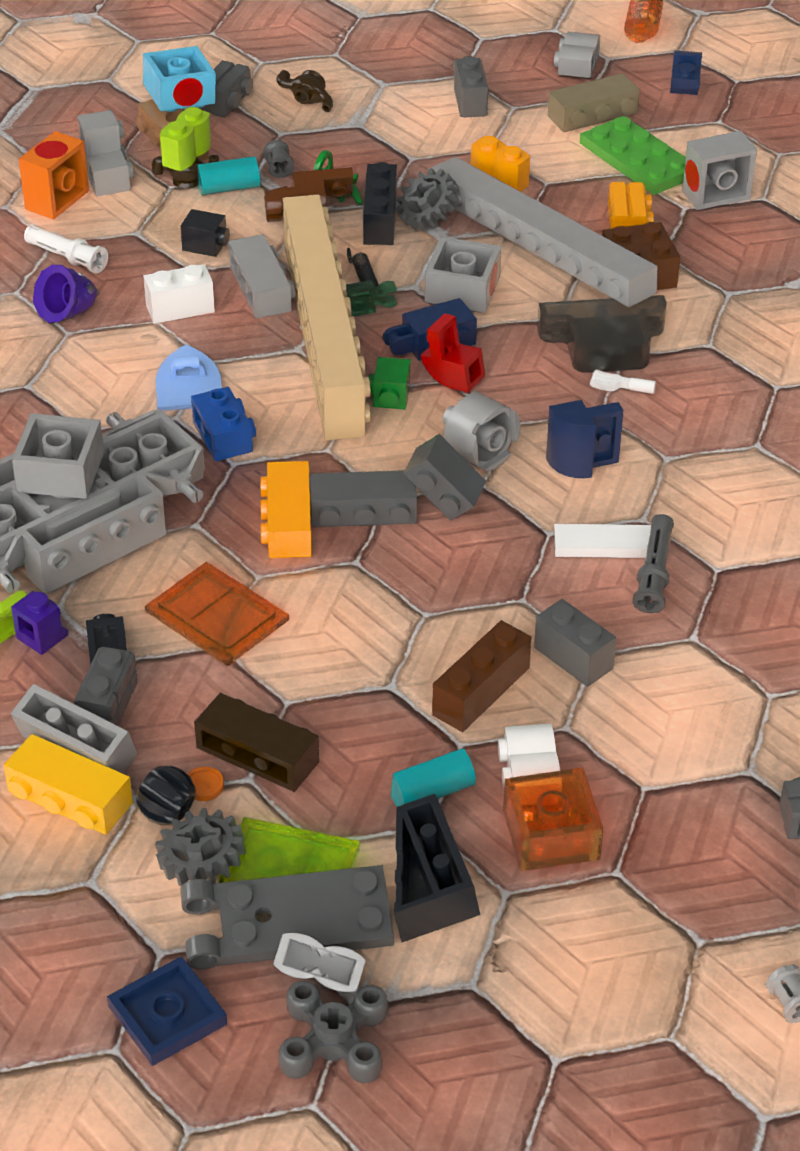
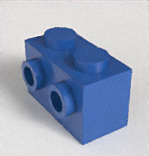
[191,386,256,461]

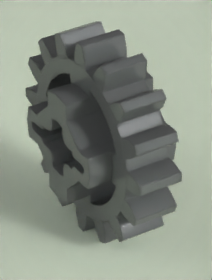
[396,168,460,231]
[155,808,246,886]

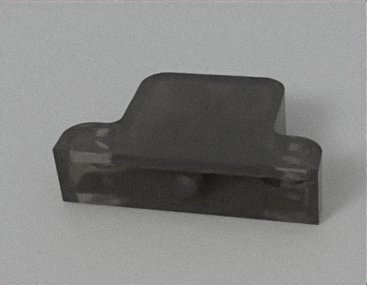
[537,295,667,373]

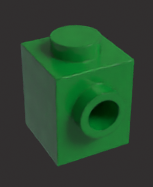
[368,357,411,410]

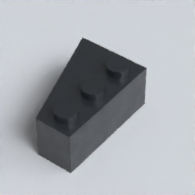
[394,794,480,942]

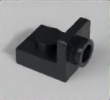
[86,614,127,665]

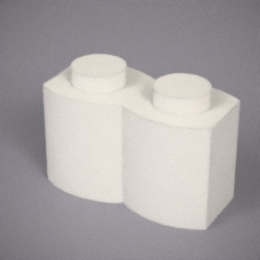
[498,723,561,803]

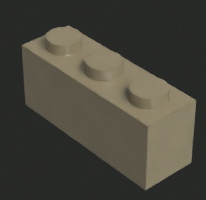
[548,73,640,133]

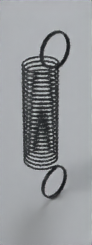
[347,248,379,301]

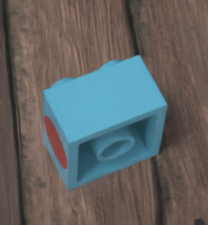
[143,46,216,112]

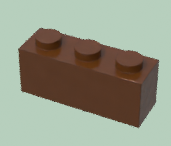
[432,620,532,733]

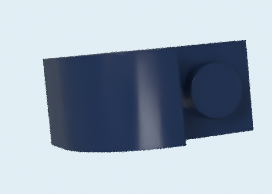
[670,50,702,95]

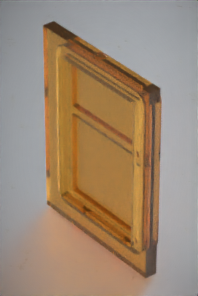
[144,561,289,666]

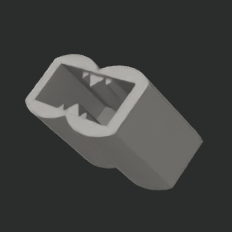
[554,31,600,78]
[273,933,366,992]

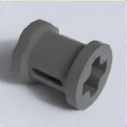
[263,140,294,178]

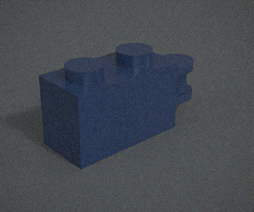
[382,298,477,361]

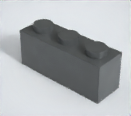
[310,470,417,527]

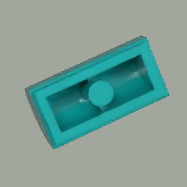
[197,156,260,195]
[390,748,476,807]

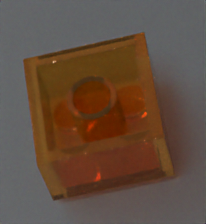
[503,767,603,871]

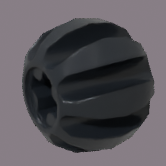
[136,766,196,825]

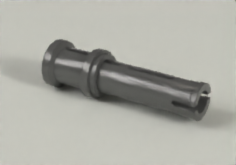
[632,514,674,613]

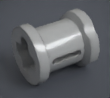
[765,964,800,1023]

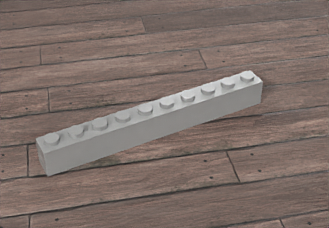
[428,157,657,307]

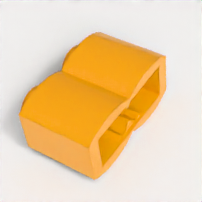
[470,136,530,192]

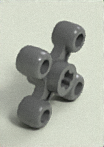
[278,980,388,1084]

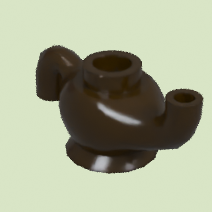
[276,70,333,112]
[152,155,219,189]

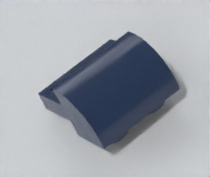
[546,400,624,478]

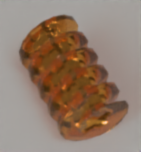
[624,0,663,43]

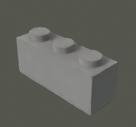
[228,234,295,319]
[11,684,138,774]

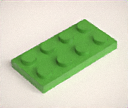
[580,116,686,195]

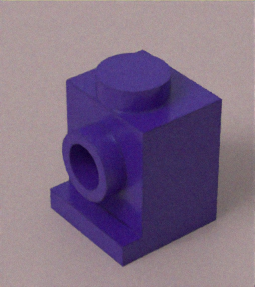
[11,591,68,655]

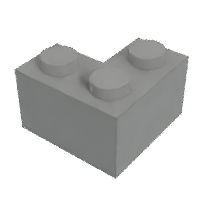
[77,110,134,197]

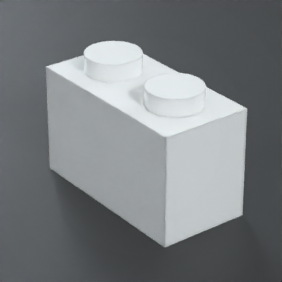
[143,264,215,324]

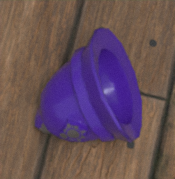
[33,265,99,323]

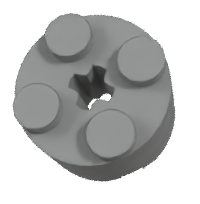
[443,391,520,471]

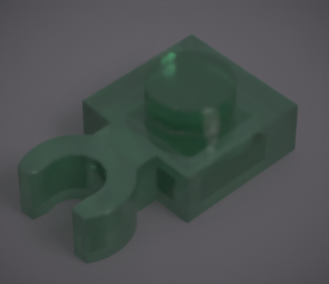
[346,280,397,317]

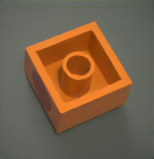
[19,131,89,220]

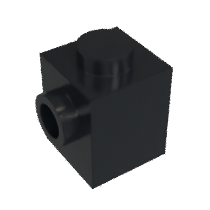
[180,209,230,257]

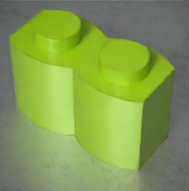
[160,107,211,171]

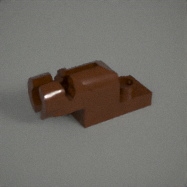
[264,167,353,222]

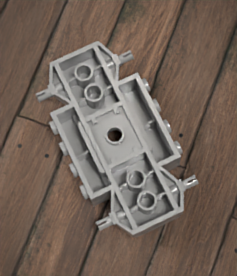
[0,409,205,594]

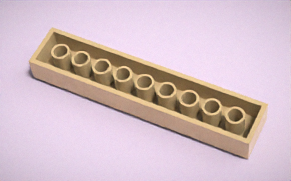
[283,195,371,441]

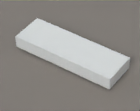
[554,524,651,558]

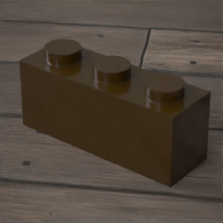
[194,693,319,792]

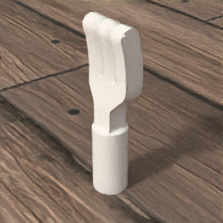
[590,369,656,394]

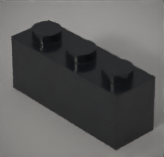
[363,162,397,245]

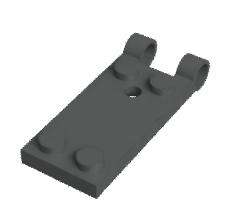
[180,865,394,970]

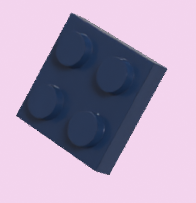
[107,956,227,1066]

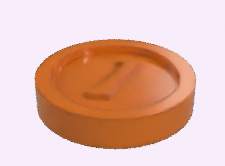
[188,767,224,801]

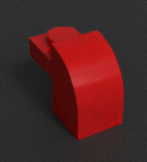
[420,313,485,393]

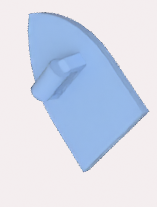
[156,345,222,411]

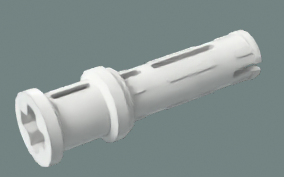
[24,224,108,274]

